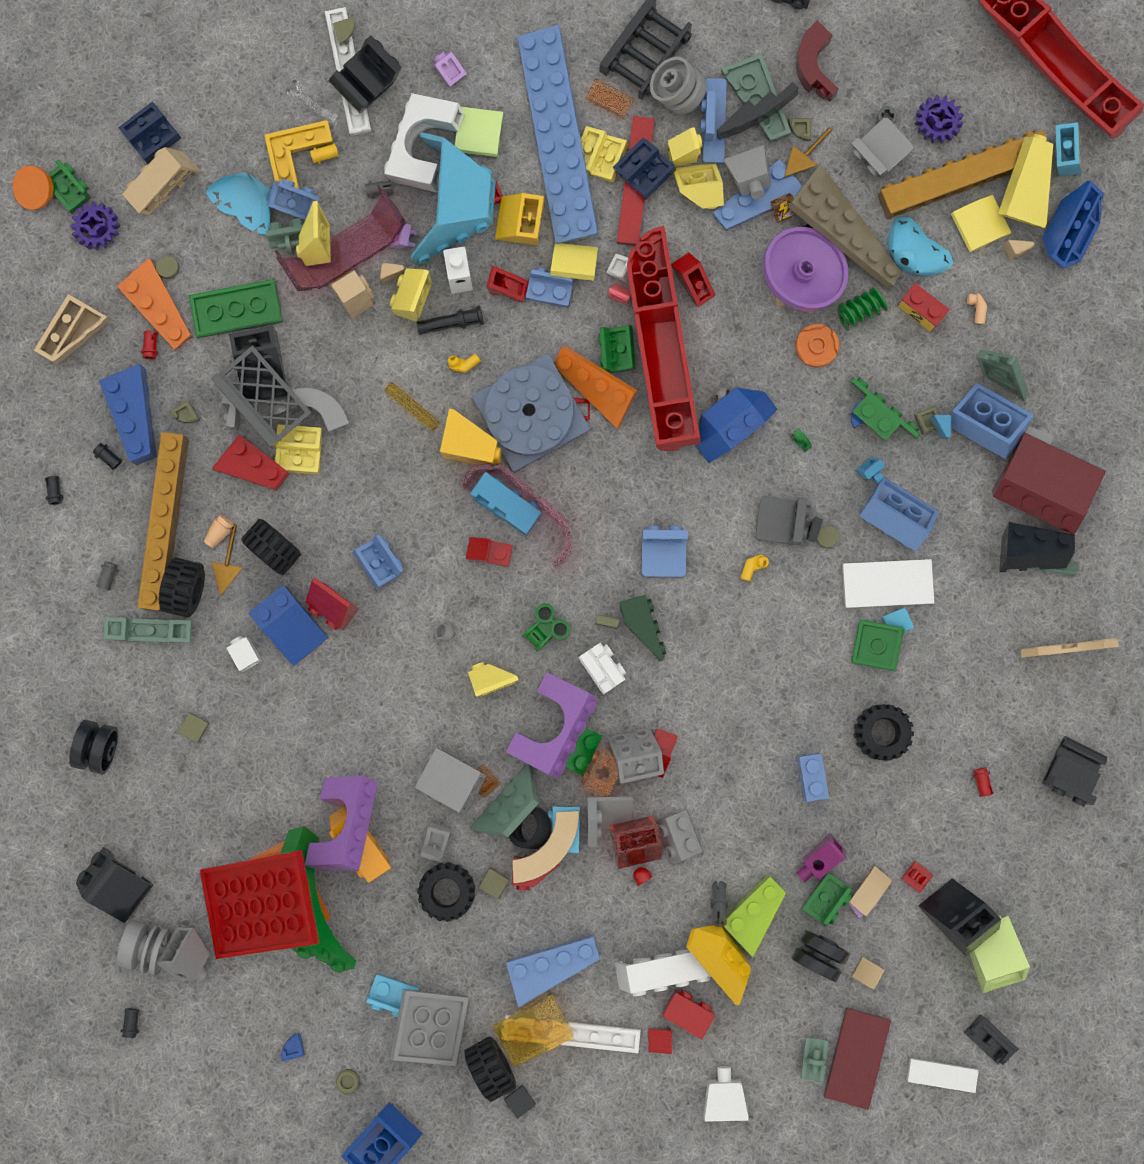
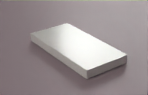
[842,559,934,608]

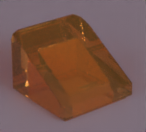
[476,763,501,798]

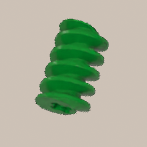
[838,288,887,331]

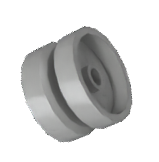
[650,57,706,115]

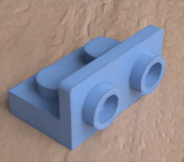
[526,268,573,308]

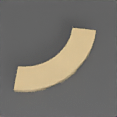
[1020,638,1119,658]
[513,811,579,883]

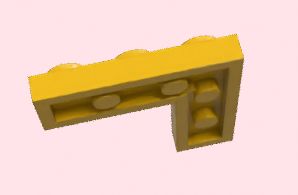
[264,120,333,189]

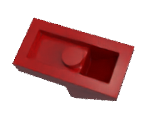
[486,266,529,302]
[466,537,513,567]
[654,728,678,778]

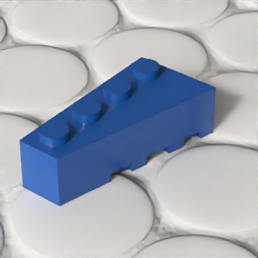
[99,364,157,465]

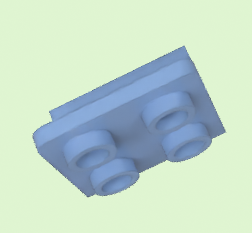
[642,526,688,577]

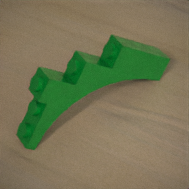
[281,826,357,973]

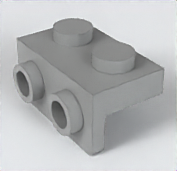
[654,810,702,864]

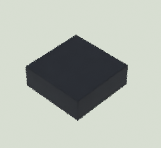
[806,517,823,542]
[504,1085,536,1119]

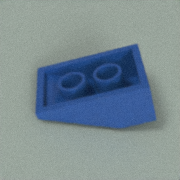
[248,585,328,666]
[341,1102,423,1164]

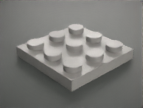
[390,989,469,1066]

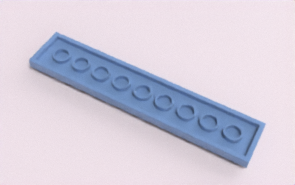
[517,25,599,244]

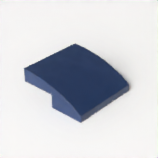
[118,101,181,164]
[613,137,676,200]

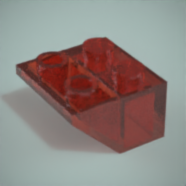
[609,815,662,869]

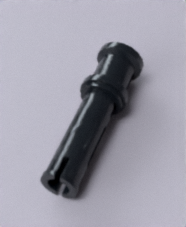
[416,305,484,335]

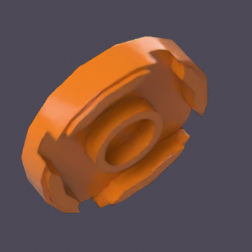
[12,165,54,210]
[795,324,839,367]

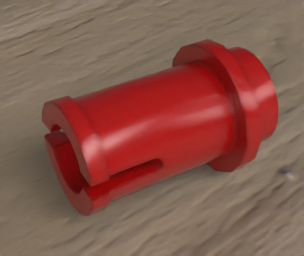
[140,330,158,360]
[972,767,994,797]

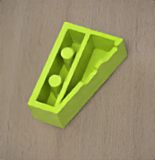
[719,874,786,957]

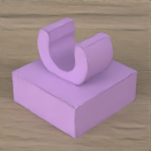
[391,223,417,249]

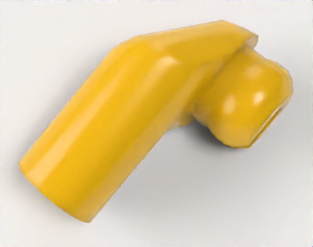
[448,353,481,373]
[740,555,769,582]

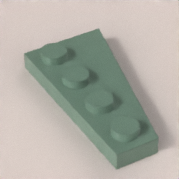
[721,53,791,143]

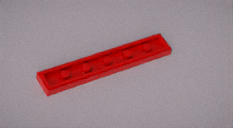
[617,116,655,246]

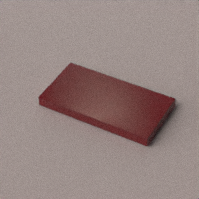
[824,1007,891,1110]

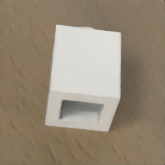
[227,636,262,672]

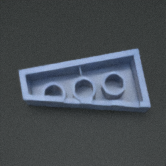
[506,934,600,1008]

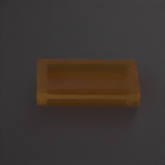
[586,78,634,119]

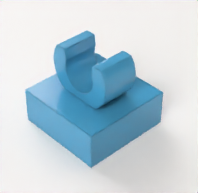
[856,457,885,483]

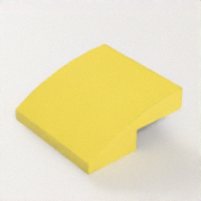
[581,126,629,183]
[951,195,1012,252]
[550,243,598,281]
[275,425,322,475]

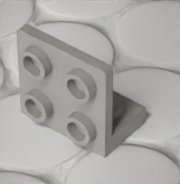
[608,729,664,784]
[587,796,633,847]

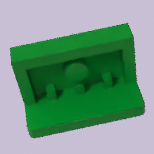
[49,159,91,214]
[598,325,636,373]
[565,728,602,776]
[801,872,852,926]

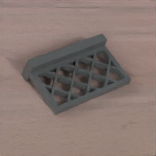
[211,345,312,449]

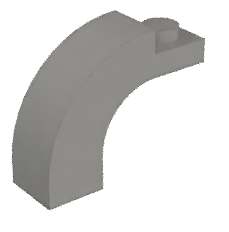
[273,388,351,435]

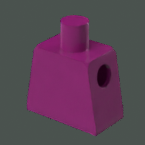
[796,833,846,882]

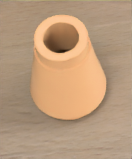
[203,514,234,548]

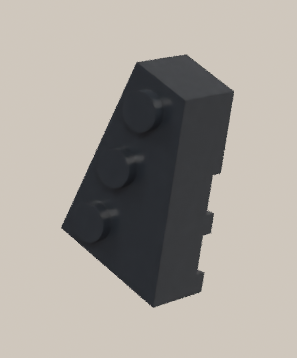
[999,522,1075,573]

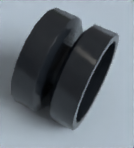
[69,719,118,775]
[791,930,851,982]

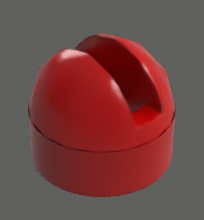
[633,867,653,886]

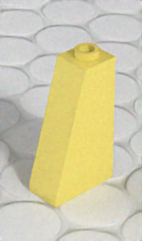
[998,134,1053,228]

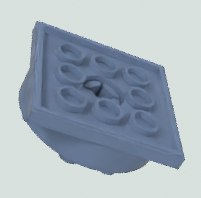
[472,353,591,473]

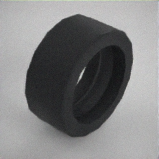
[509,807,551,850]

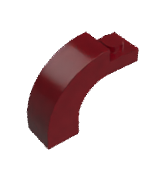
[796,20,838,102]

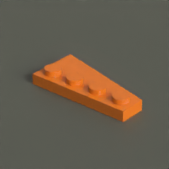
[117,258,192,351]
[554,346,638,429]

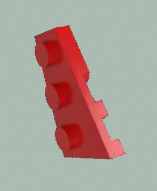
[212,435,290,491]

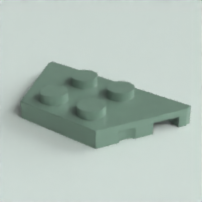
[976,349,1029,401]
[470,764,539,837]

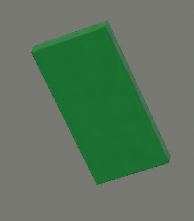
[189,279,283,339]

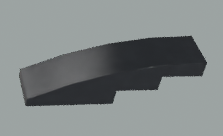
[717,82,799,140]

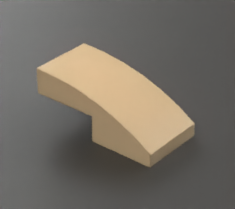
[849,866,892,916]

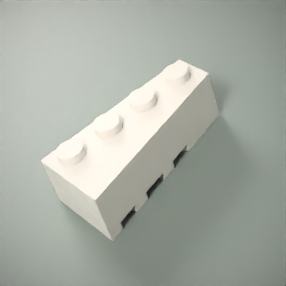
[614,949,711,996]

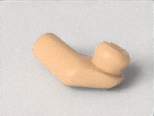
[967,293,987,324]

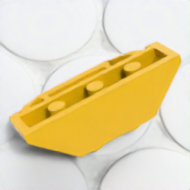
[686,924,751,1006]

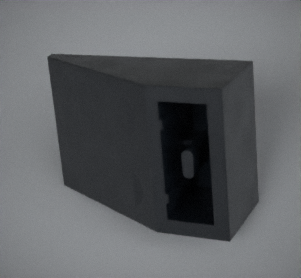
[229,326,288,403]
[918,878,1001,957]

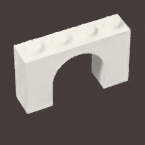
[384,93,465,193]

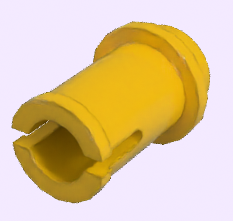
[310,143,339,164]

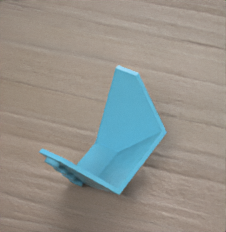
[411,132,496,265]

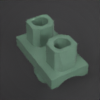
[266,218,304,254]
[800,1036,829,1082]

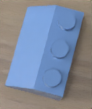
[951,383,1034,460]
[859,477,939,551]

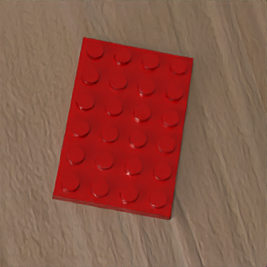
[200,850,319,959]

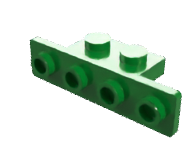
[850,377,920,441]

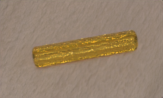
[385,382,440,431]

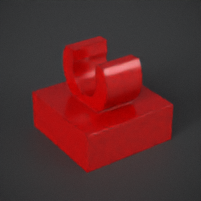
[901,861,933,893]

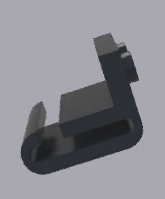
[328,35,402,114]
[1042,736,1107,807]
[76,847,153,923]

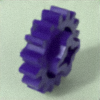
[915,95,964,144]
[70,201,120,250]

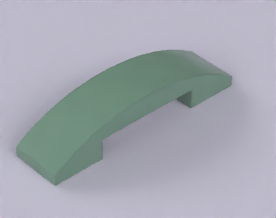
[103,617,192,643]

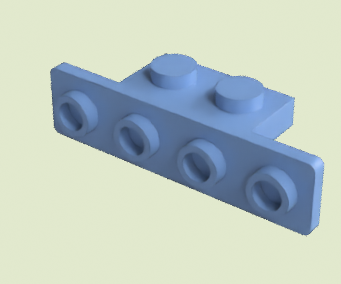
[700,78,726,164]

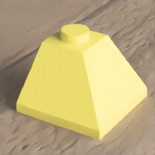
[673,163,724,209]
[296,201,331,266]
[468,662,520,698]

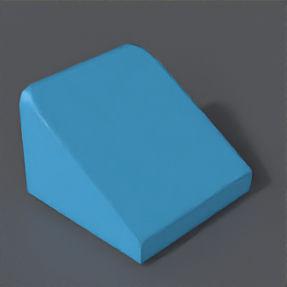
[930,415,951,439]

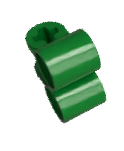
[522,603,570,652]

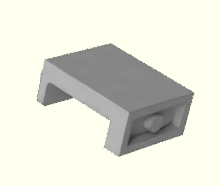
[415,748,487,815]

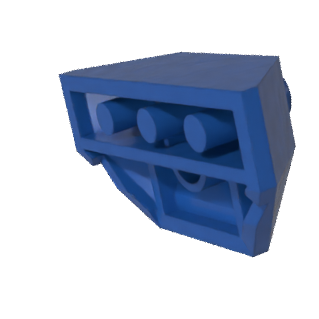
[1042,181,1104,268]
[695,387,777,463]

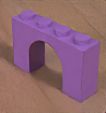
[506,672,598,779]
[305,775,378,872]

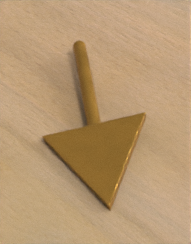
[784,128,832,177]
[211,523,243,597]

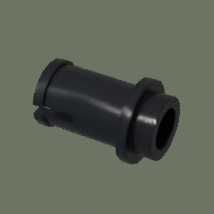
[93,443,122,470]
[45,476,64,505]
[120,1008,140,1038]

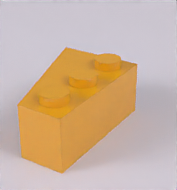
[329,806,391,883]

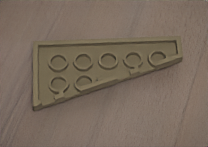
[788,164,902,290]

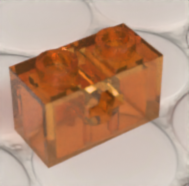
[581,748,618,797]

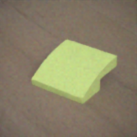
[455,107,503,157]

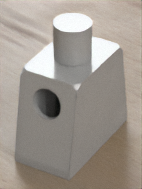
[724,145,771,199]
[156,928,209,981]

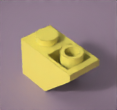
[667,127,702,167]

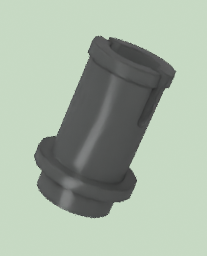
[365,180,393,198]
[96,561,119,591]

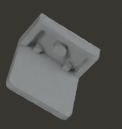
[851,117,913,178]

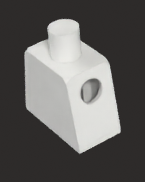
[443,247,473,294]
[703,1066,748,1122]

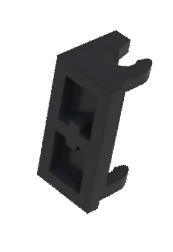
[964,1014,1019,1065]

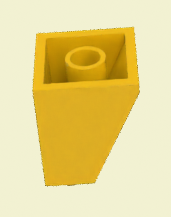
[440,408,502,469]

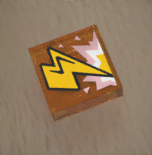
[770,193,797,223]

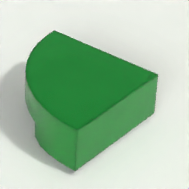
[791,428,812,452]

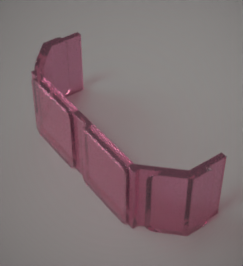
[274,184,406,291]
[460,464,571,570]

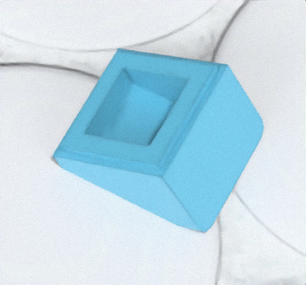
[882,608,914,632]

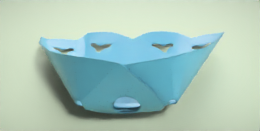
[206,172,271,234]
[888,217,953,277]

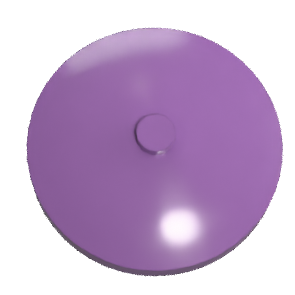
[762,227,848,312]

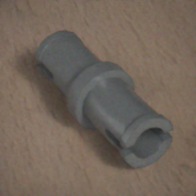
[710,881,728,927]

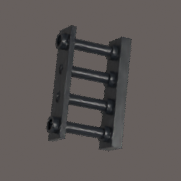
[599,0,692,100]

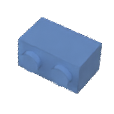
[796,753,829,802]

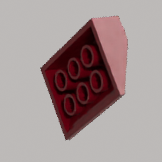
[992,432,1106,535]

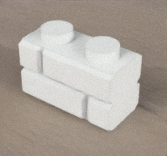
[578,643,626,695]

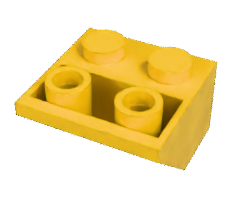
[495,193,544,246]

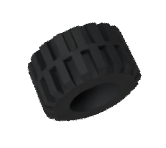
[241,519,301,575]
[159,557,205,618]
[853,704,914,761]
[417,862,476,922]
[464,1036,516,1102]

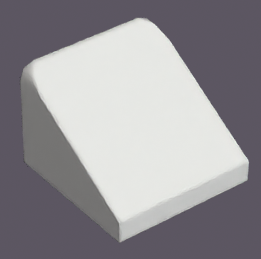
[606,254,629,284]

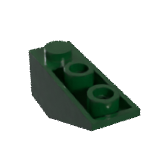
[619,595,666,661]

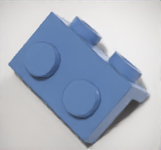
[266,178,320,220]
[352,534,403,589]

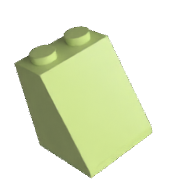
[970,916,1030,993]

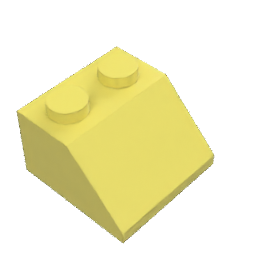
[390,268,432,322]

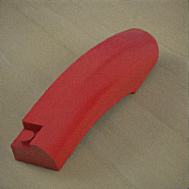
[979,0,1144,139]
[627,226,701,451]

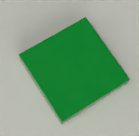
[851,619,905,672]

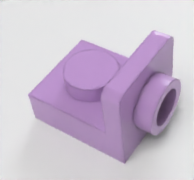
[431,51,467,87]

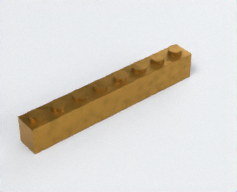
[878,130,1053,220]
[137,432,189,612]

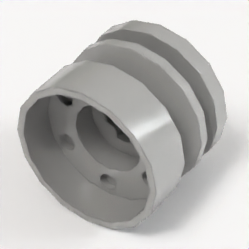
[117,920,171,977]

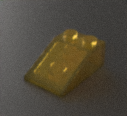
[493,992,574,1067]

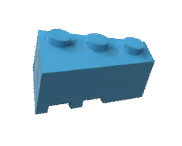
[470,472,542,536]

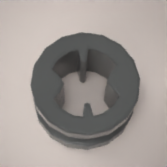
[876,106,897,124]

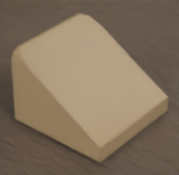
[1003,240,1035,260]
[380,263,405,284]
[852,957,884,990]

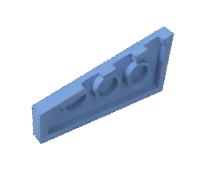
[712,159,802,231]

